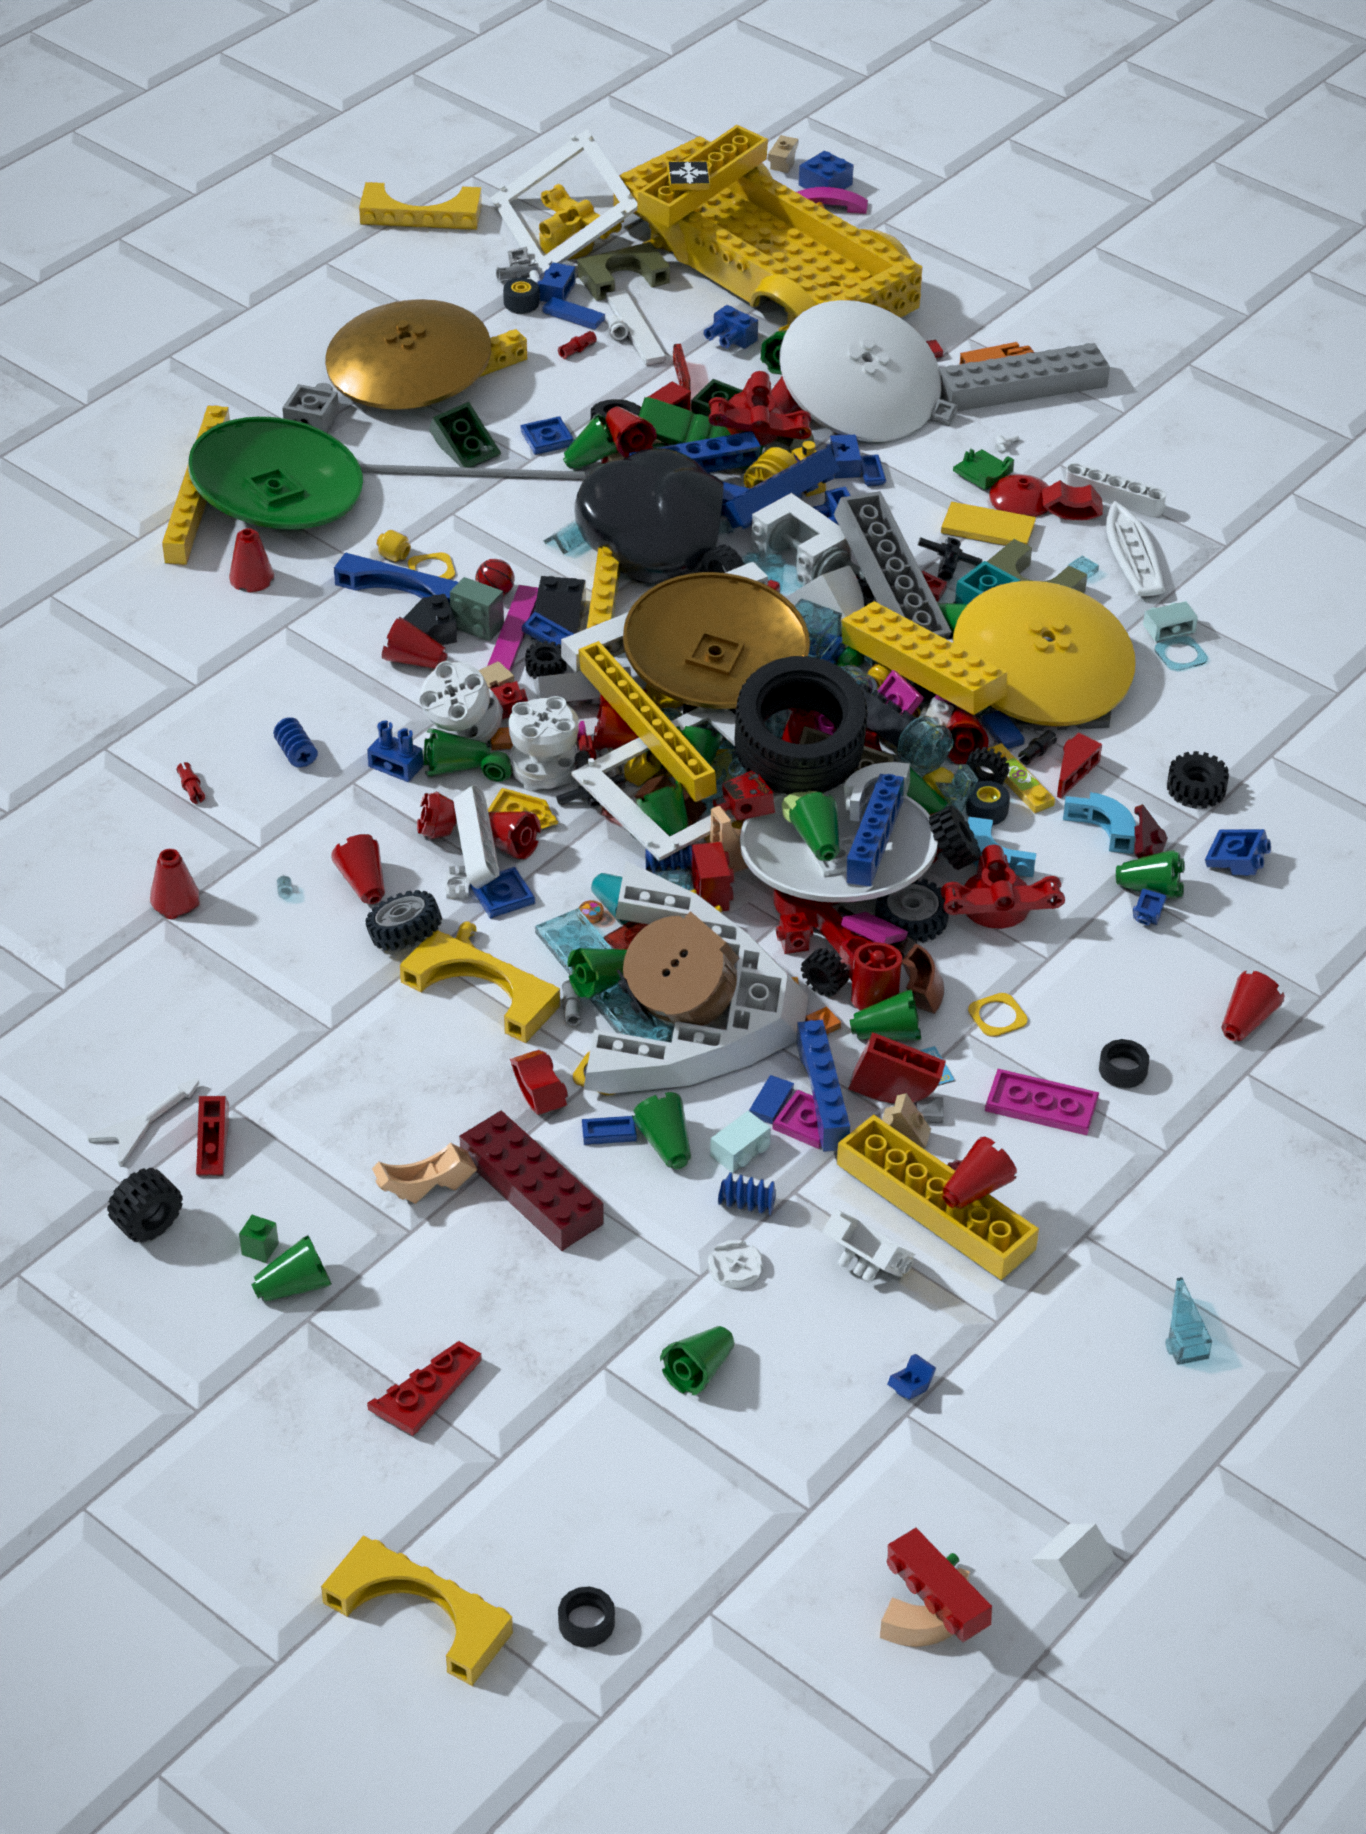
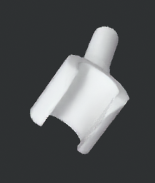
[994,435,1020,452]

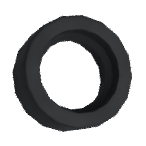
[1099,1039,1150,1088]
[558,1586,615,1647]

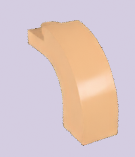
[880,1568,970,1647]

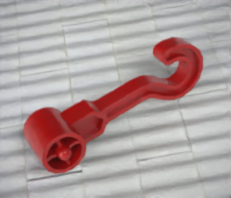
[773,888,902,1010]

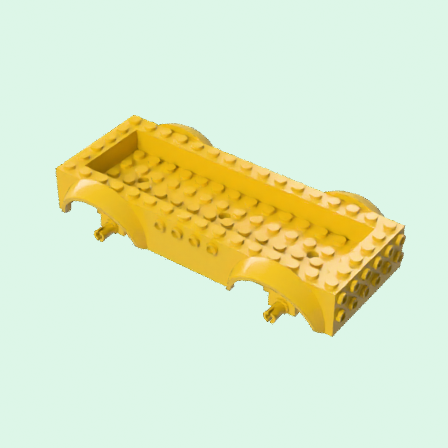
[613,136,923,331]

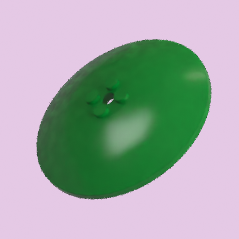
[188,416,363,529]

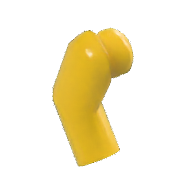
[455,921,477,948]

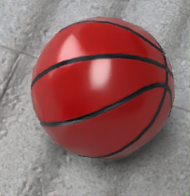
[475,559,515,596]

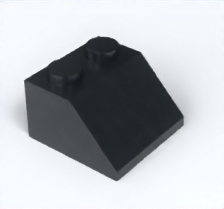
[404,594,457,645]

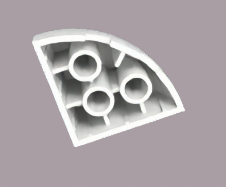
[786,565,864,639]

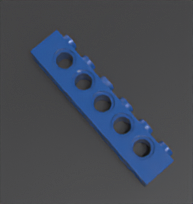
[629,431,761,473]
[847,774,904,887]

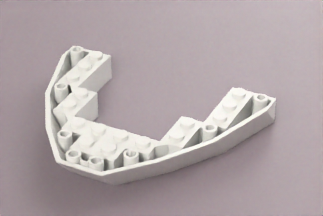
[584,861,809,1094]

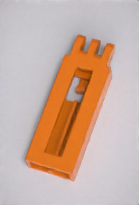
[959,342,1035,364]

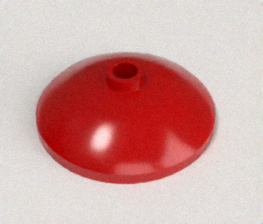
[989,474,1049,517]

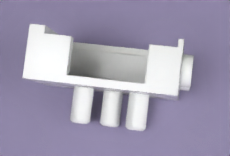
[822,1209,915,1283]

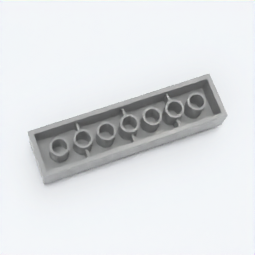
[939,343,1110,411]
[834,491,952,640]

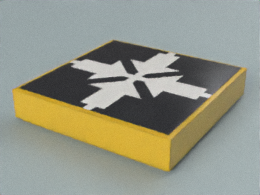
[667,161,710,191]

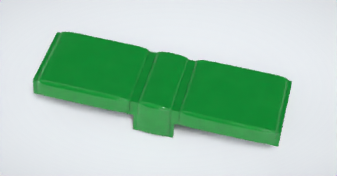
[639,397,764,470]

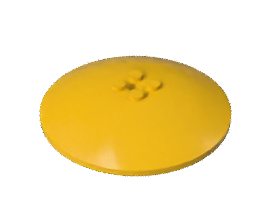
[953,581,1136,726]

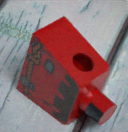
[713,771,775,820]

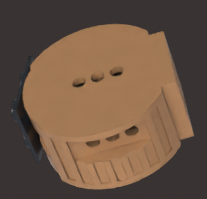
[617,911,740,1027]

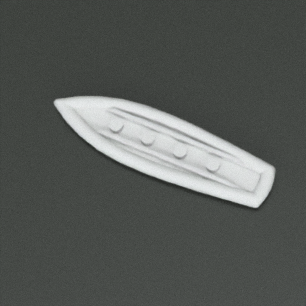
[1106,501,1165,596]

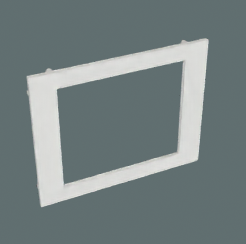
[490,129,638,278]
[571,707,777,861]

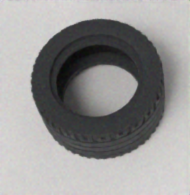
[734,656,868,795]

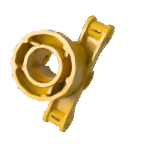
[539,184,622,260]

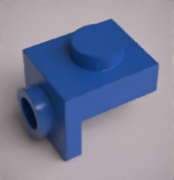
[1132,889,1167,925]
[887,1354,936,1400]

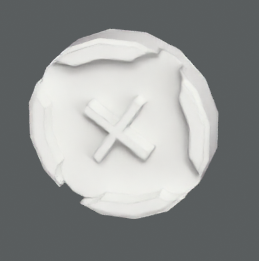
[708,1240,763,1288]

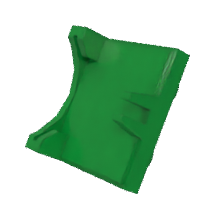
[953,449,1014,490]

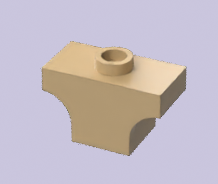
[768,135,798,173]
[882,1093,931,1149]

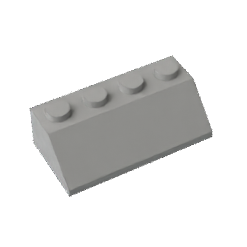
[534,666,631,707]

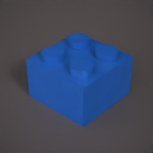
[798,150,854,190]

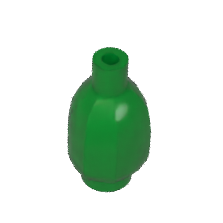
[836,646,864,673]

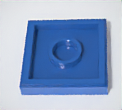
[520,416,574,455]
[470,867,535,918]

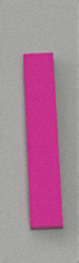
[487,585,538,672]

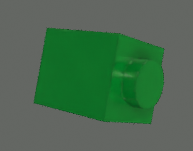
[239,1215,279,1263]

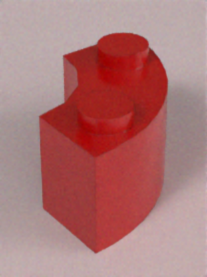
[1042,480,1103,520]
[510,1050,568,1115]

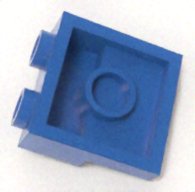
[1205,829,1271,876]

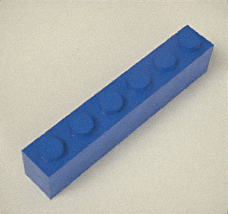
[722,447,841,529]

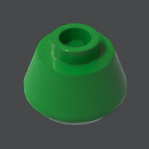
[480,751,512,782]

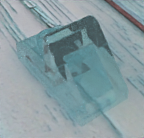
[935,764,979,814]

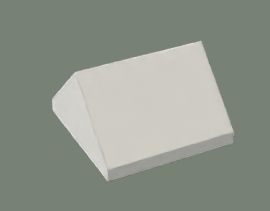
[1032,1524,1116,1597]

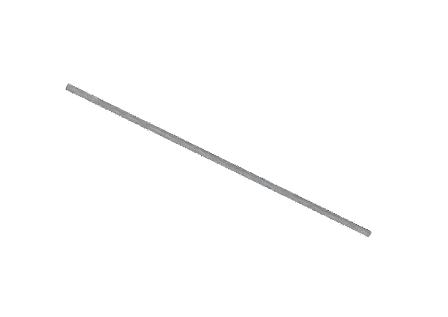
[359,464,586,479]

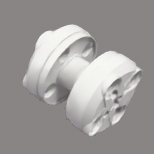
[419,661,503,743]
[509,696,579,791]

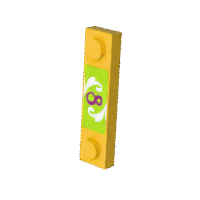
[987,743,1055,814]

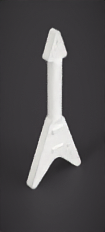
[87,1078,200,1166]

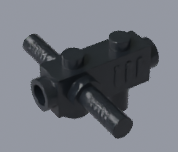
[917,537,982,581]
[556,750,627,807]

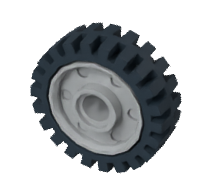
[875,878,949,944]
[365,890,442,951]

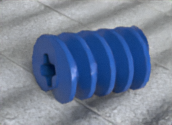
[273,717,318,768]
[645,845,692,873]
[718,1172,776,1216]

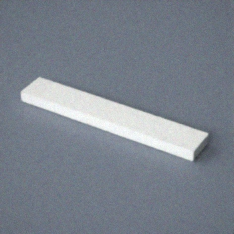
[606,289,666,365]

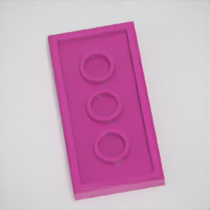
[985,1069,1100,1136]

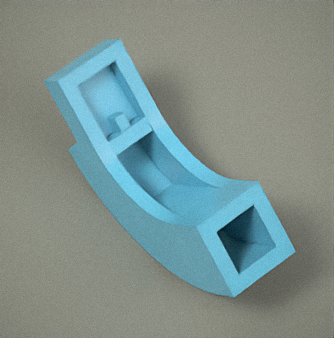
[1063,792,1136,854]
[968,817,1037,877]

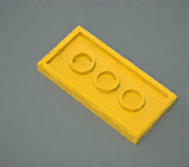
[941,501,1036,546]

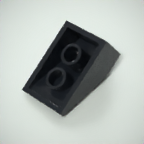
[531,576,586,640]

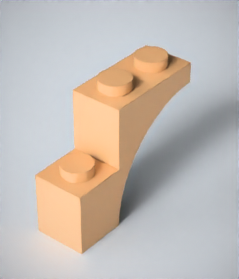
[372,1143,477,1204]

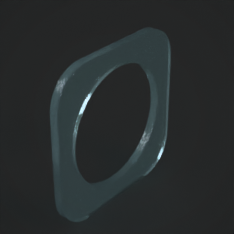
[1154,636,1208,671]

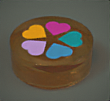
[579,900,604,924]

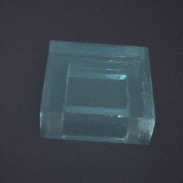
[1067,555,1099,579]

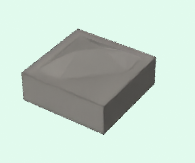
[508,247,530,266]
[930,399,958,426]
[916,1097,944,1123]

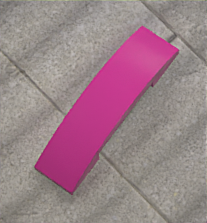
[797,187,868,214]

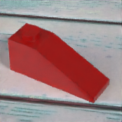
[1057,733,1102,799]
[196,1096,229,1176]

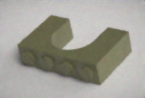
[577,242,670,301]
[987,539,1088,593]

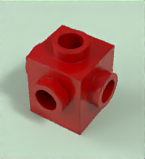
[490,681,528,719]
[776,912,813,954]

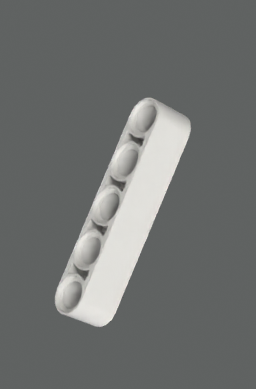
[1065,463,1166,517]
[454,785,499,889]

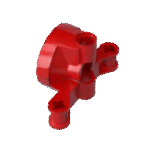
[709,371,812,445]
[940,844,1065,929]

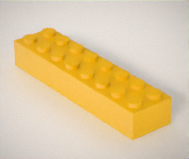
[637,125,768,227]
[841,601,1007,715]
[837,1114,1039,1280]

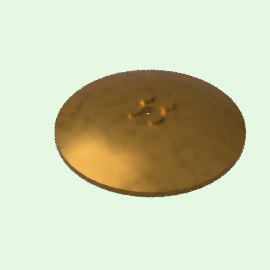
[325,299,491,409]
[623,572,810,709]

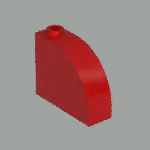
[848,1032,946,1104]

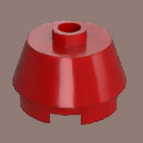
[417,791,457,839]

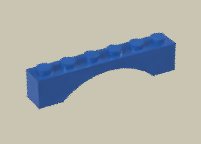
[334,552,459,605]
[797,1020,850,1152]

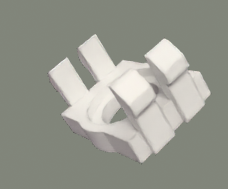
[445,865,470,899]

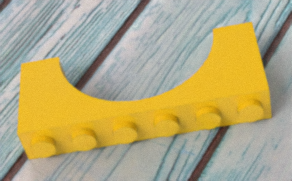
[359,182,482,230]
[400,930,561,1043]
[321,1535,513,1686]

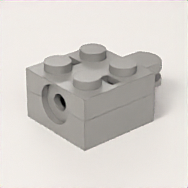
[282,383,339,432]

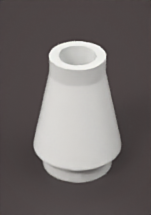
[608,315,629,340]

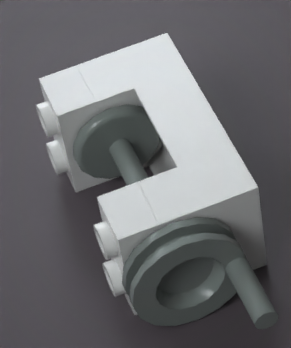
[751,493,866,586]

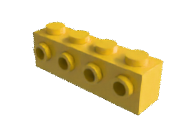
[479,329,527,377]

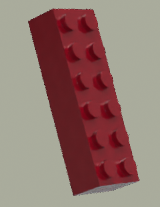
[459,1110,604,1251]

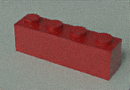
[886,1527,992,1642]

